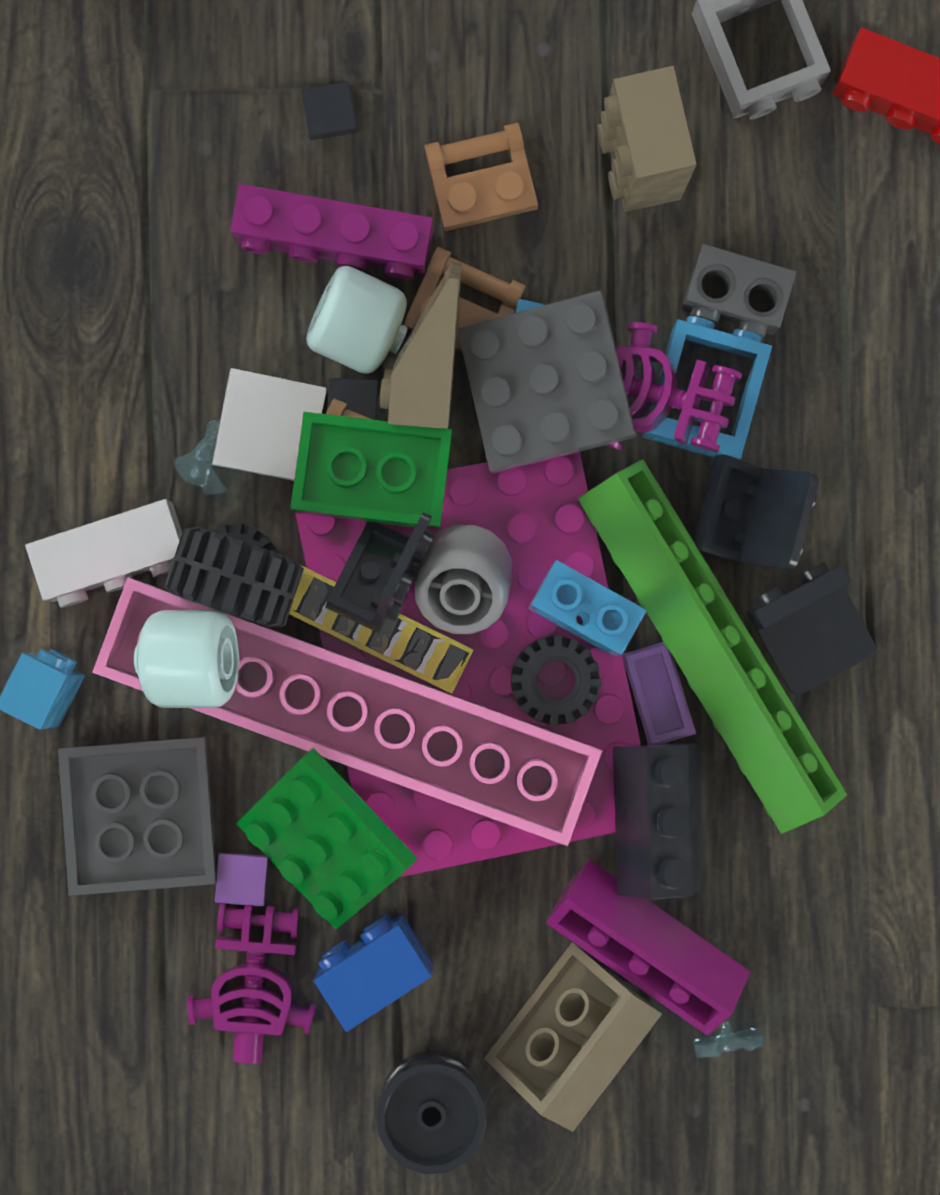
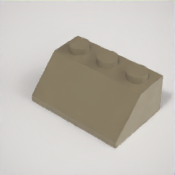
[484,942,662,1132]

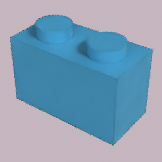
[0,648,85,730]

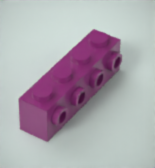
[230,184,433,280]
[546,859,751,1036]

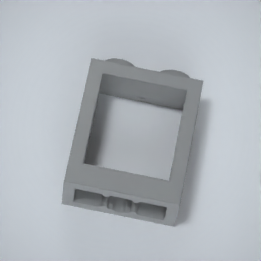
[692,0,831,119]

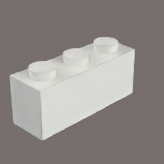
[25,499,182,608]

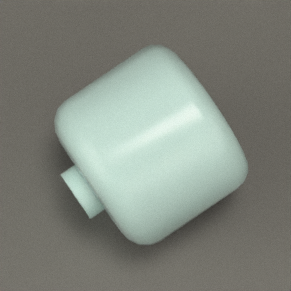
[306,265,407,374]
[134,610,239,708]

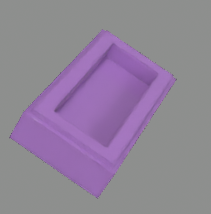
[622,642,696,745]

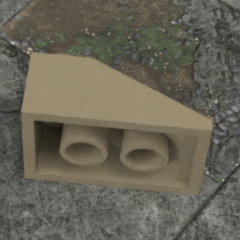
[380,262,462,429]

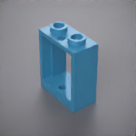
[642,316,772,460]
[527,560,647,656]

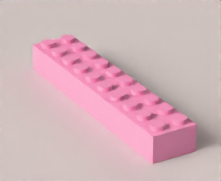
[92,578,602,846]

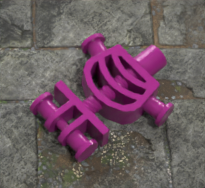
[606,322,742,452]
[187,903,316,1064]

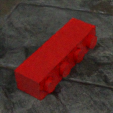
[831,27,940,144]

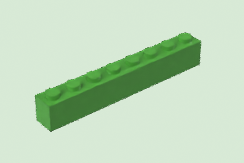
[578,459,847,834]

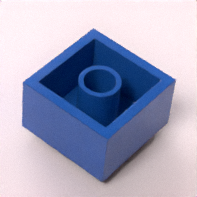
[313,913,433,1032]

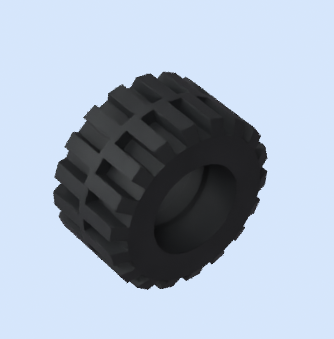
[164,527,304,628]

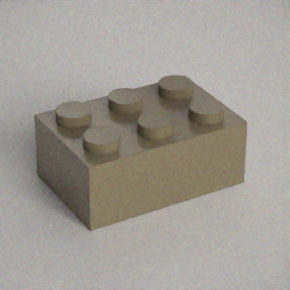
[597,65,697,212]

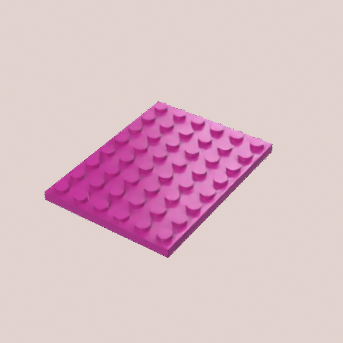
[295,452,641,878]

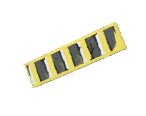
[289,565,473,694]

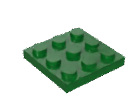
[236,748,418,930]

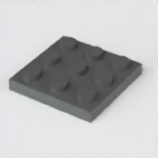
[458,290,636,474]
[58,737,217,896]

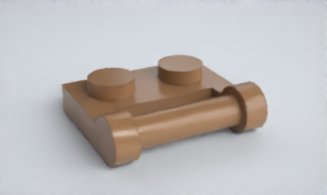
[424,122,538,232]
[403,247,526,354]

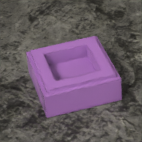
[215,852,269,906]

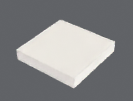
[212,368,327,481]

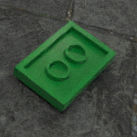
[290,412,452,530]

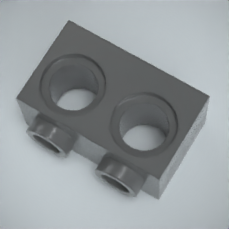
[681,244,797,339]

